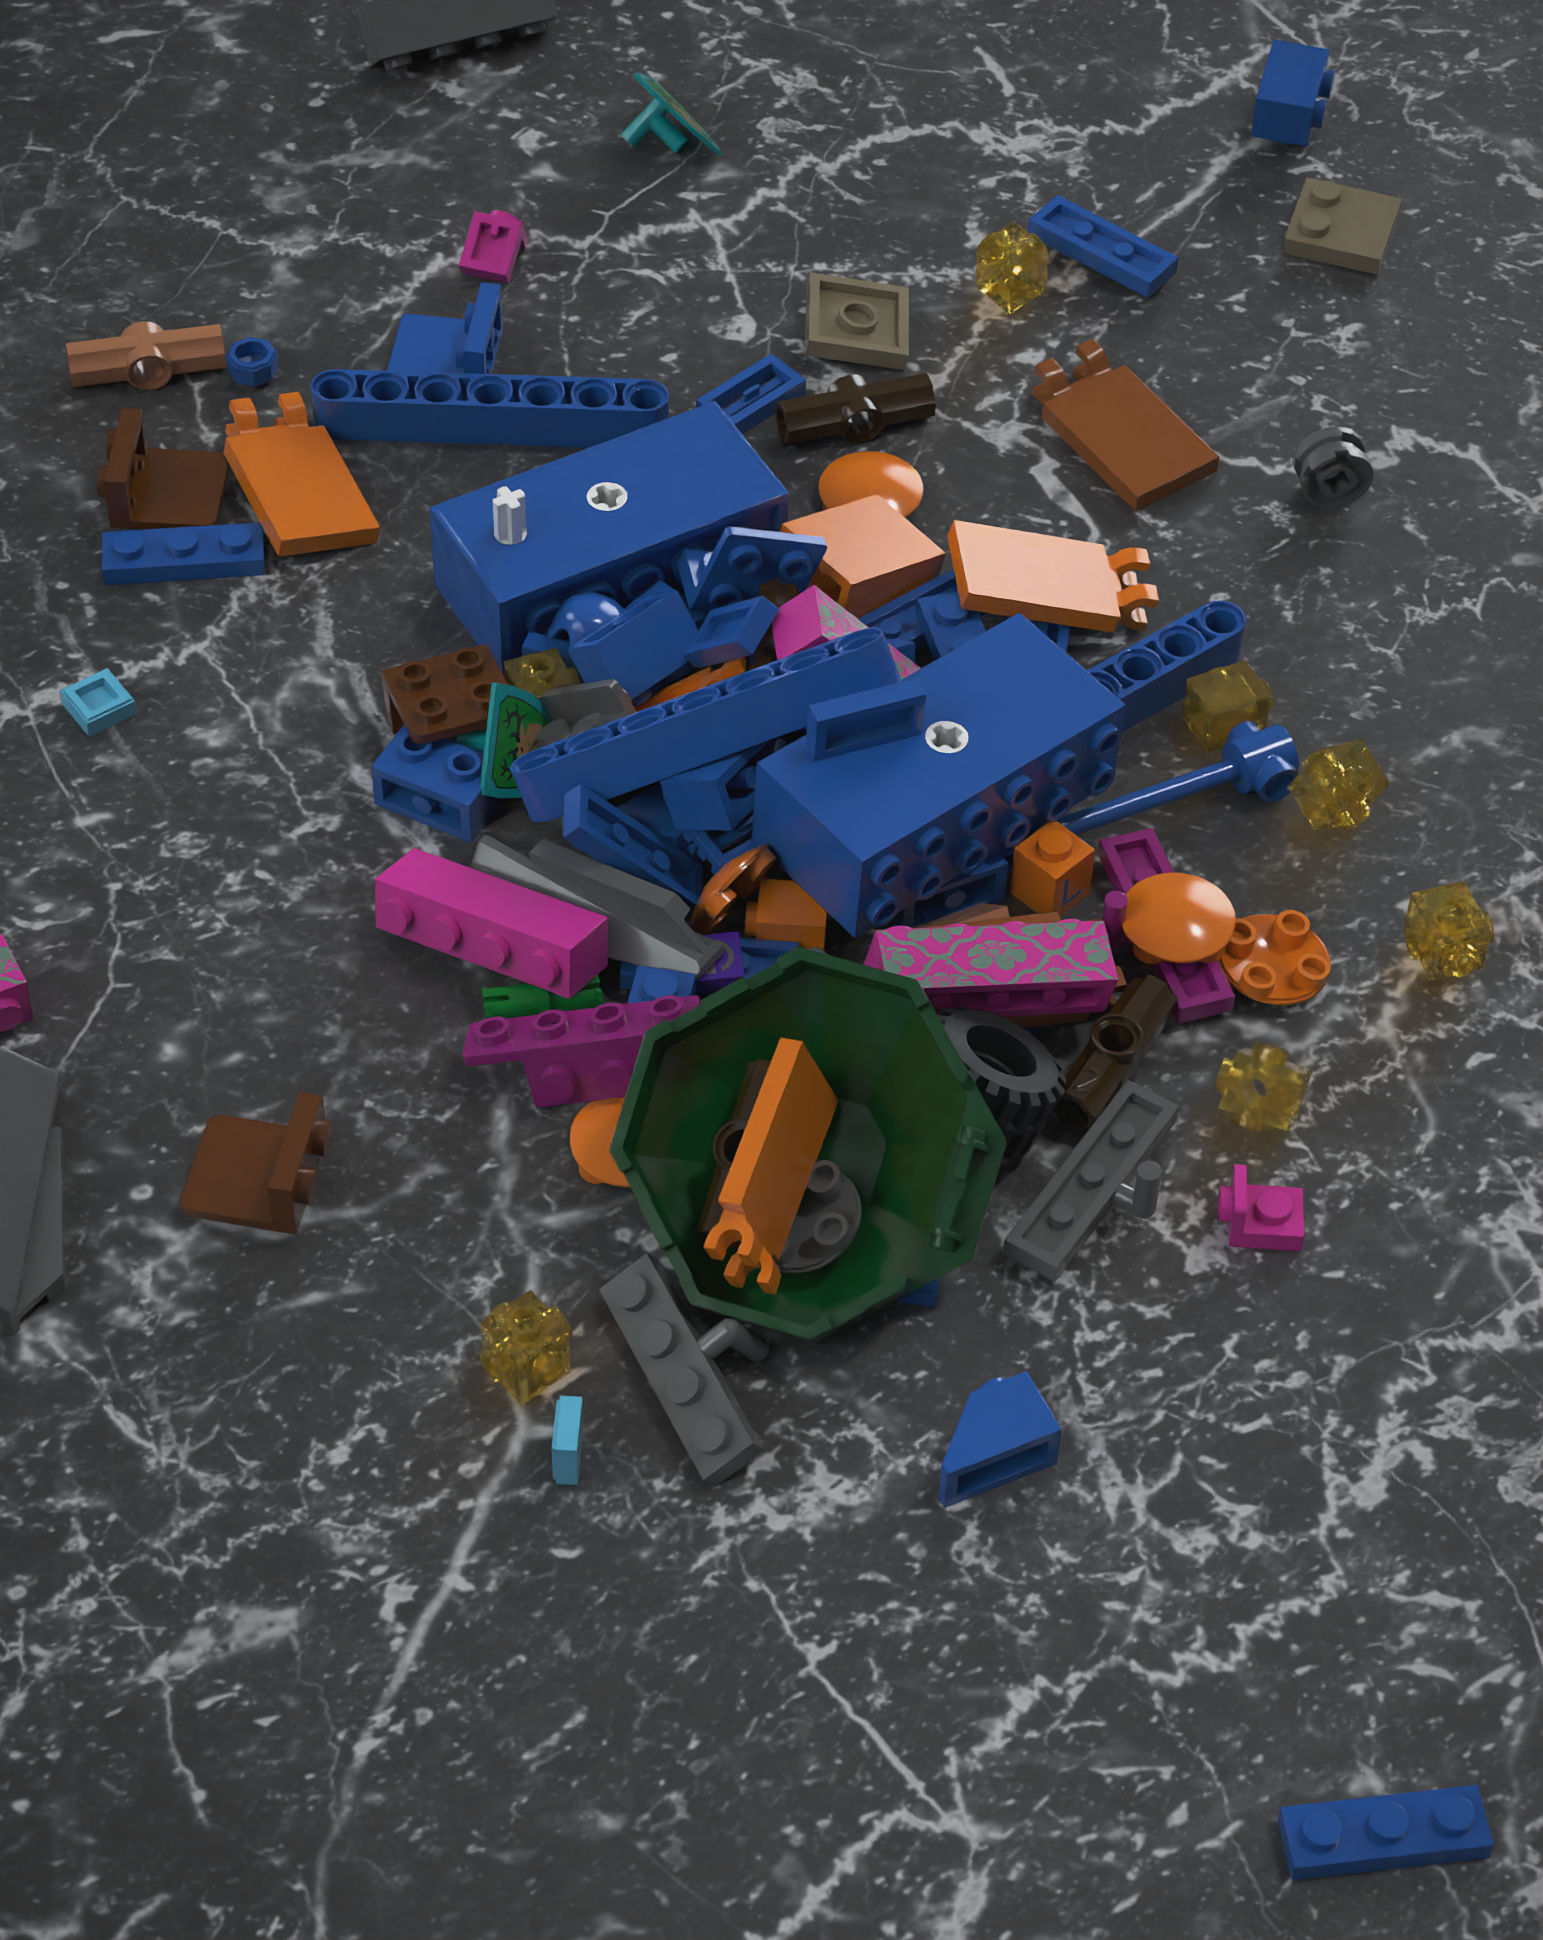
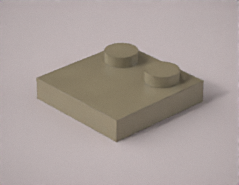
[1282,178,1402,275]
[805,272,909,370]

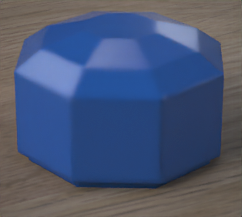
[226,337,279,387]

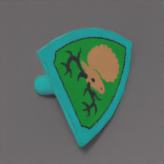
[621,72,723,157]
[457,683,553,798]

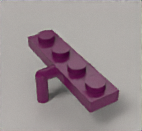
[1098,828,1235,1024]

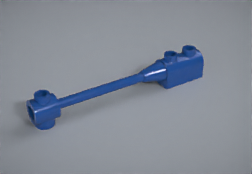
[892,721,1299,928]

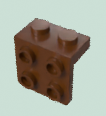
[97,408,230,530]
[381,644,508,744]
[180,1092,334,1235]

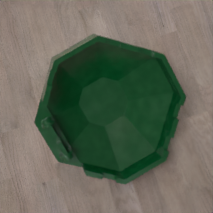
[609,947,1007,1344]

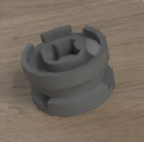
[1292,426,1374,509]

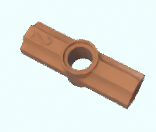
[66,321,226,390]

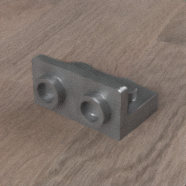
[528,679,637,752]

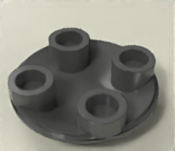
[774,1160,862,1274]

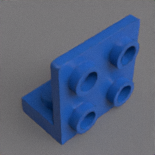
[387,283,503,374]
[677,526,828,613]

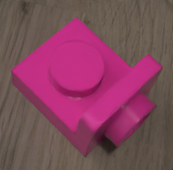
[459,210,528,283]
[1217,1164,1304,1251]

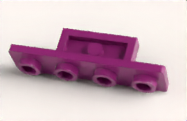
[462,995,701,1108]

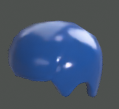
[548,592,625,647]

